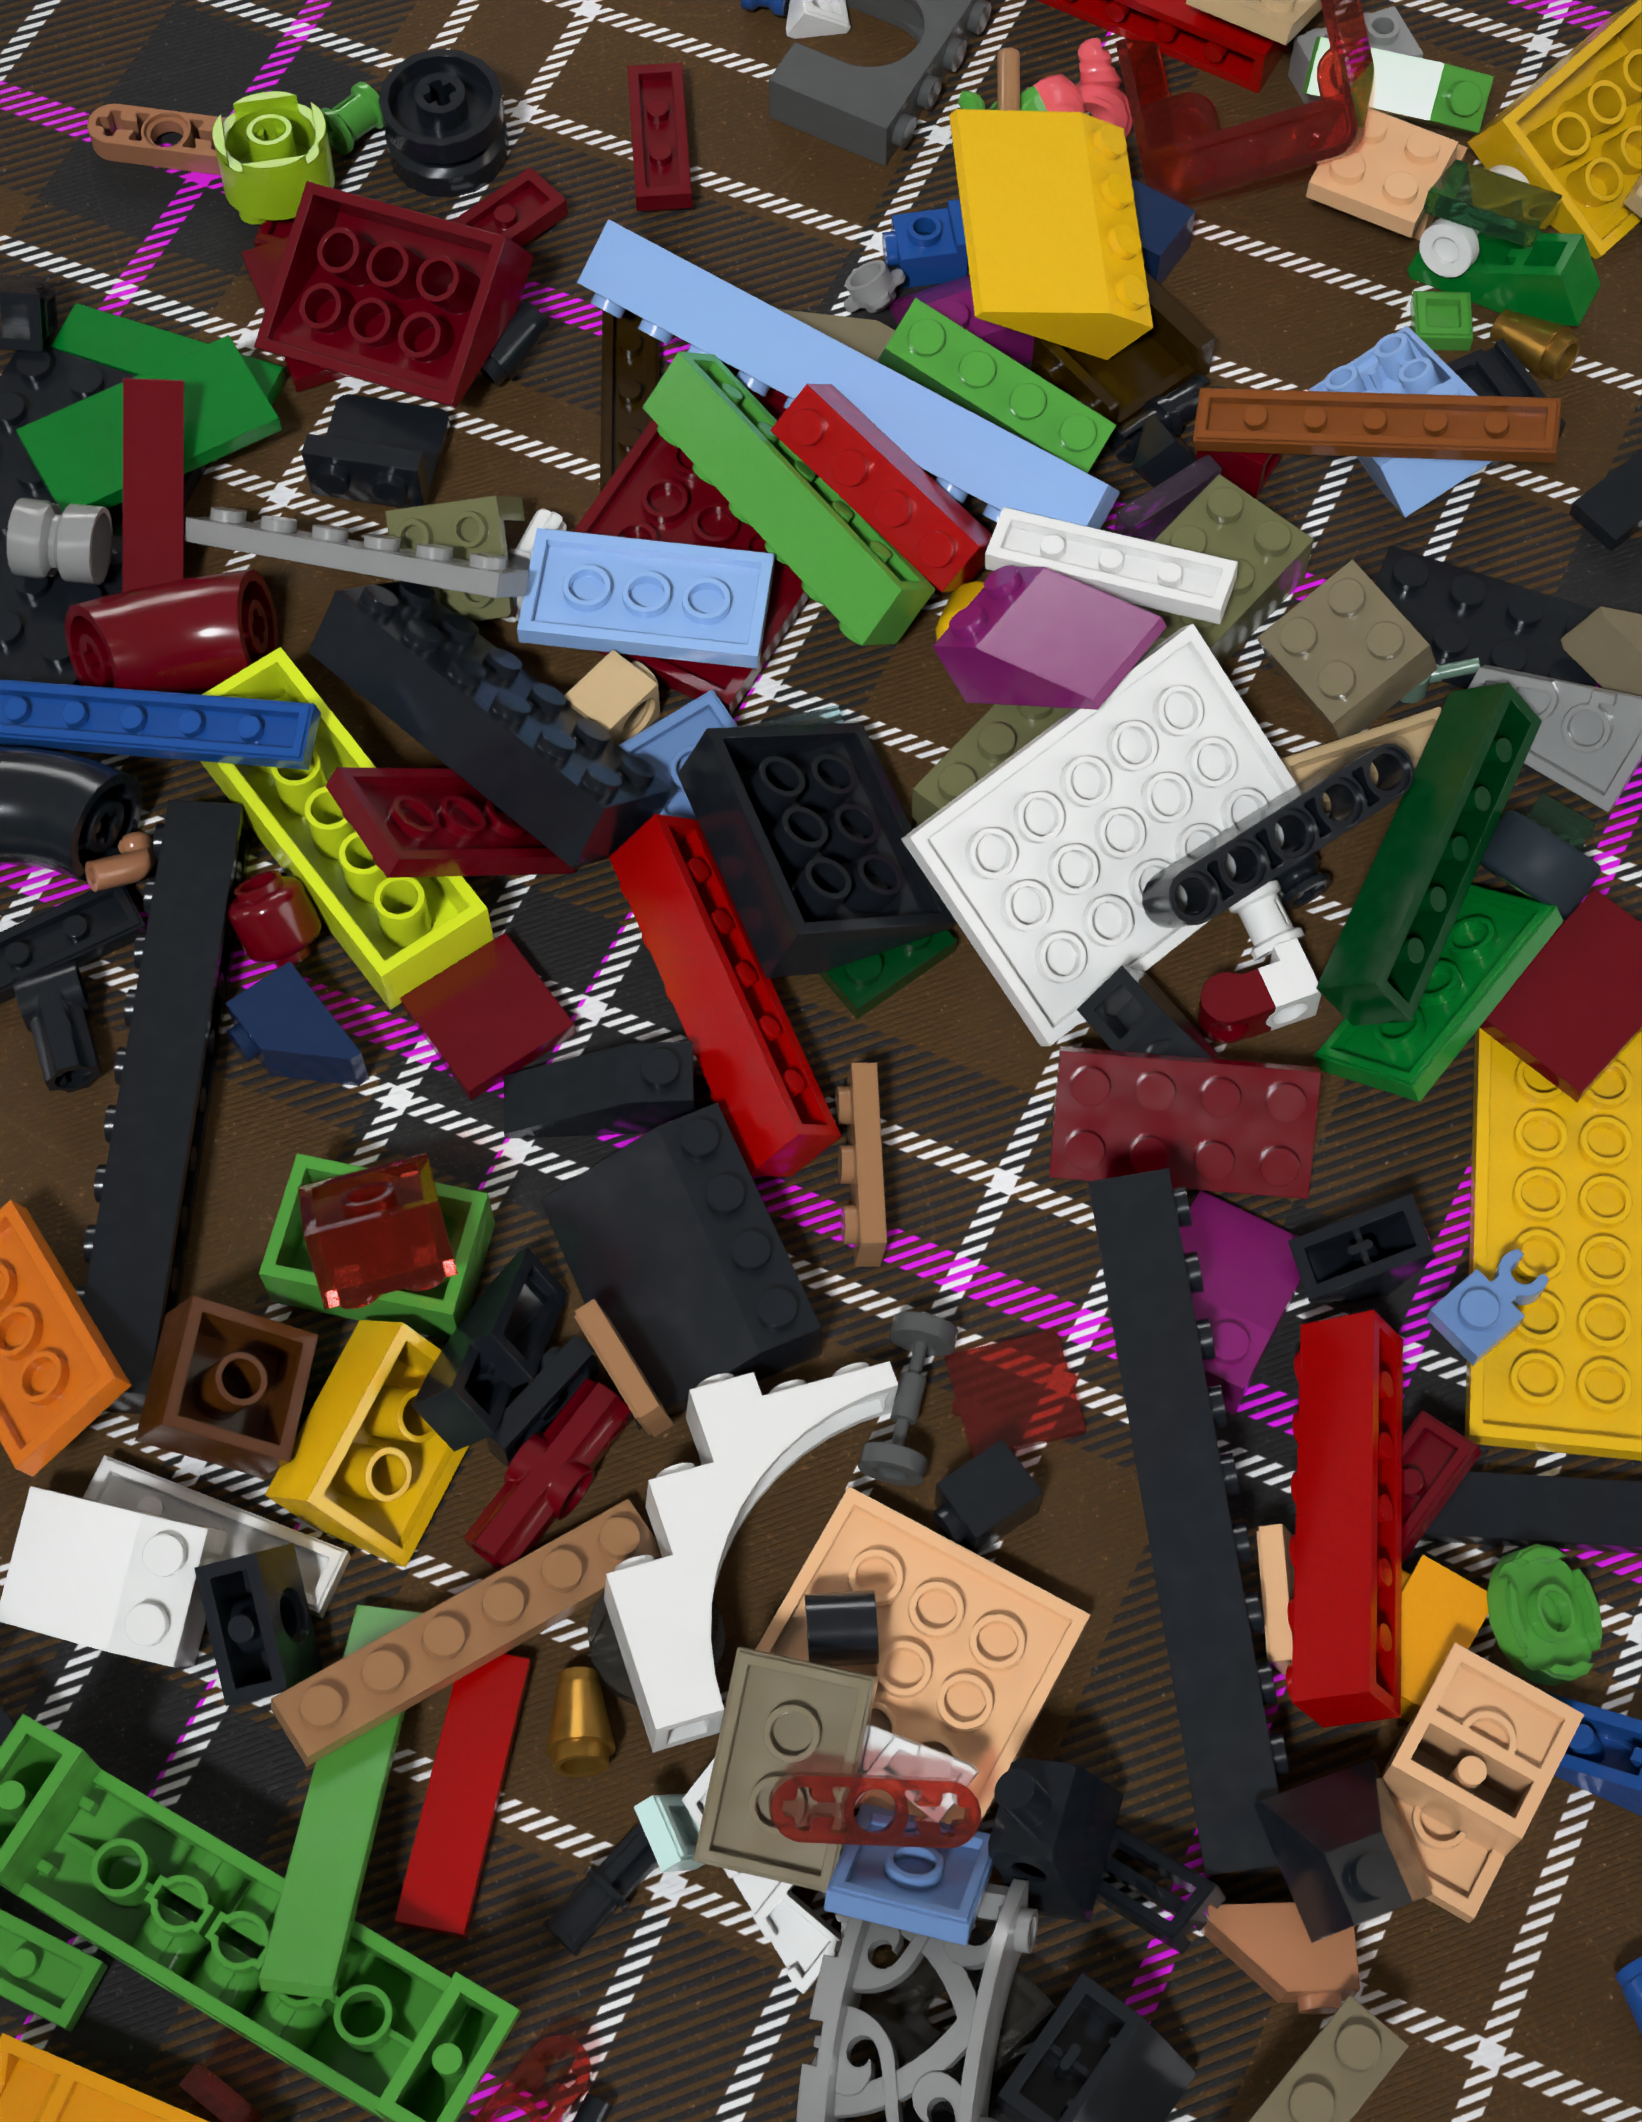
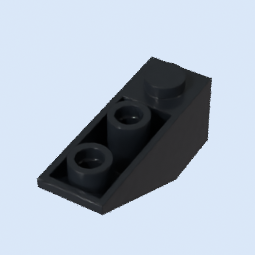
[1077,965,1224,1060]

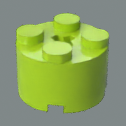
[212,91,335,225]

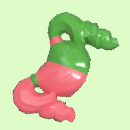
[958,37,1135,138]

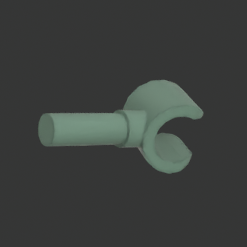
[1400,657,1481,704]

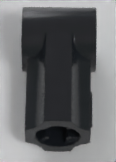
[12,961,102,1093]

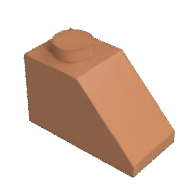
[1201,1902,1360,2015]

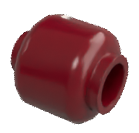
[228,870,322,968]

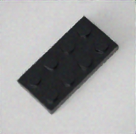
[1375,546,1597,689]

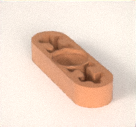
[87,104,226,175]

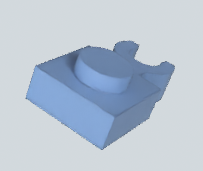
[1426,1249,1549,1366]

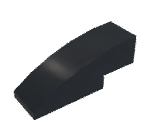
[412,1248,568,1452]

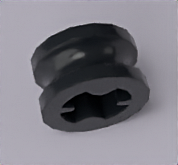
[1271,854,1333,911]

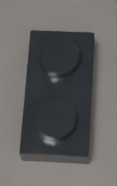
[486,1335,599,1467]

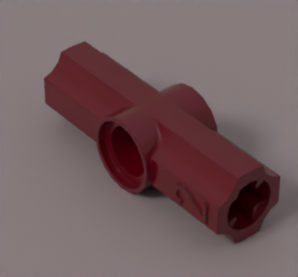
[463,1378,633,1571]

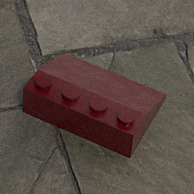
[254,181,534,408]

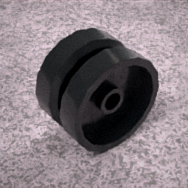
[378,49,509,198]

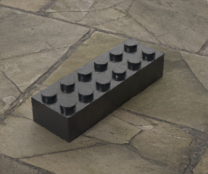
[308,581,673,869]

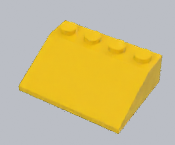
[1467,0,1642,259]
[949,109,1153,360]

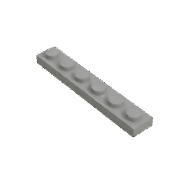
[184,507,528,598]

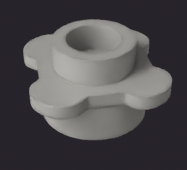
[844,260,906,313]

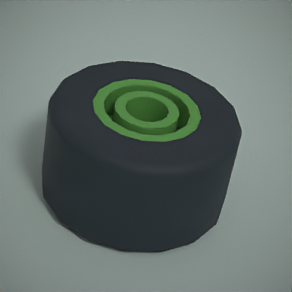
[1480,810,1601,919]

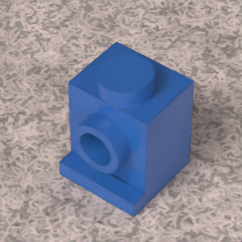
[882,199,968,289]

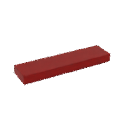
[394,1654,532,1939]

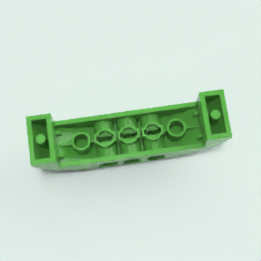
[0,1714,521,2122]

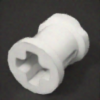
[1229,880,1305,961]

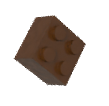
[135,1295,318,1478]

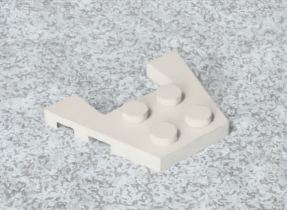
[682,1724,980,1994]

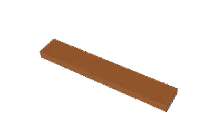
[1193,388,1562,463]

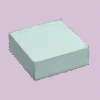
[634,1794,705,1872]

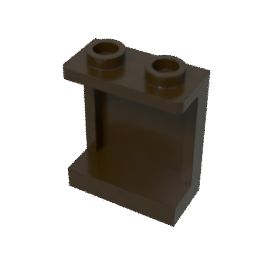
[1031,271,1216,444]

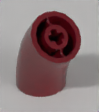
[65,569,279,694]

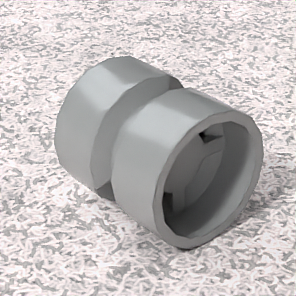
[7,498,113,585]

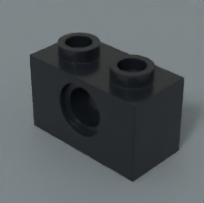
[194,1543,323,1706]

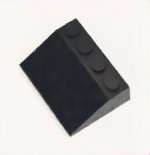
[677,723,956,978]
[541,1103,822,1430]

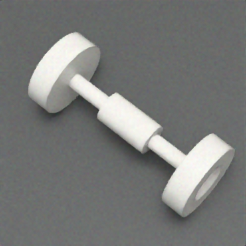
[1419,165,1532,277]

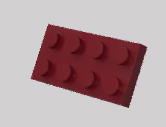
[325,767,577,878]
[1049,1046,1321,1199]

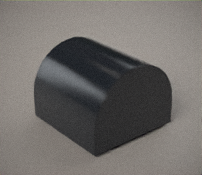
[805,1590,879,1667]

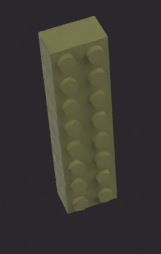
[911,474,1314,828]

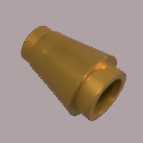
[1490,309,1581,380]
[546,1667,616,1778]

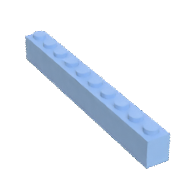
[577,219,1120,529]

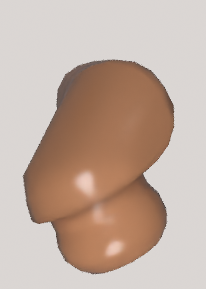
[85,831,158,892]

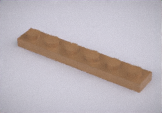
[271,1499,662,1767]

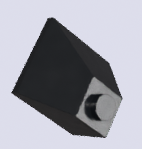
[1254,1758,1432,1943]

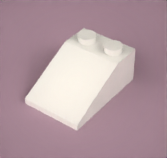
[0,1486,228,1667]

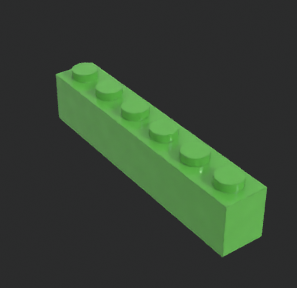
[642,351,936,646]

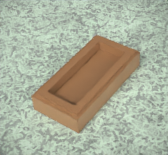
[574,1299,674,1437]

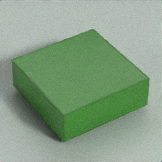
[1410,291,1473,351]

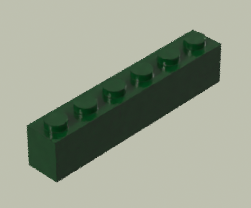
[1316,682,1542,1026]

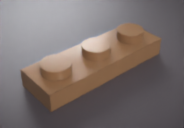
[835,1063,887,1267]

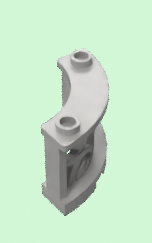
[796,1878,1038,2122]

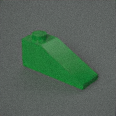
[1407,231,1601,326]

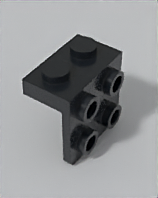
[302,394,450,508]

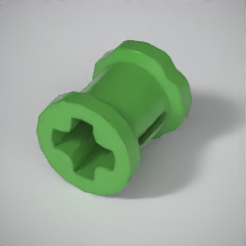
[321,81,384,155]

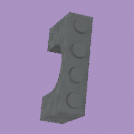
[769,0,992,166]

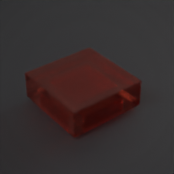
[179,2064,262,2122]

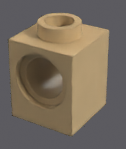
[564,650,661,746]

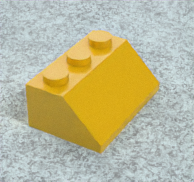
[265,1320,469,1567]

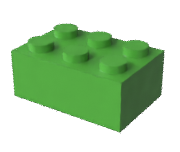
[259,1153,495,1340]

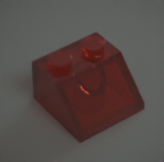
[298,1153,458,1309]

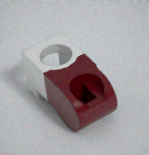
[1197,938,1321,1044]

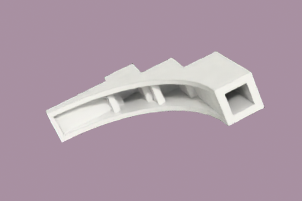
[604,1361,898,1752]

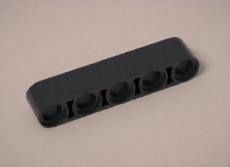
[1142,744,1414,928]

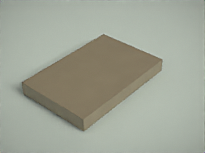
[693,1647,879,1892]

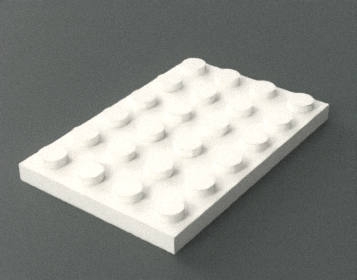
[901,624,1297,1046]

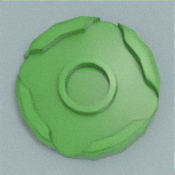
[1487,1544,1602,1686]

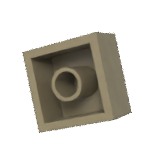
[1257,559,1438,740]

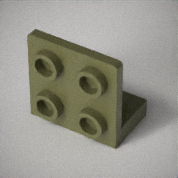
[385,495,525,622]

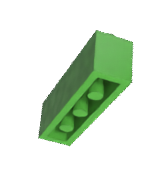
[877,297,1116,473]

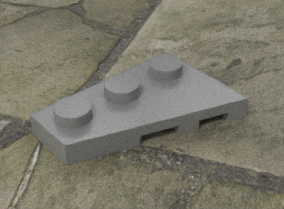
[1468,665,1642,812]

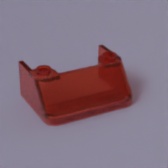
[1116,0,1374,204]

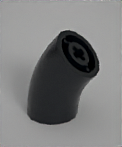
[0,746,143,882]

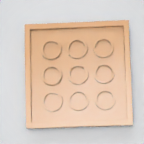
[722,1486,1091,1831]

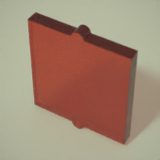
[944,1329,1086,1459]

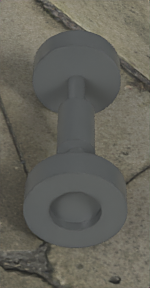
[858,1311,958,1486]

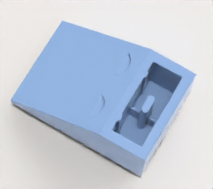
[1309,326,1492,518]

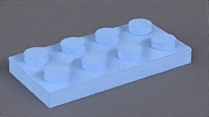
[517,528,775,669]

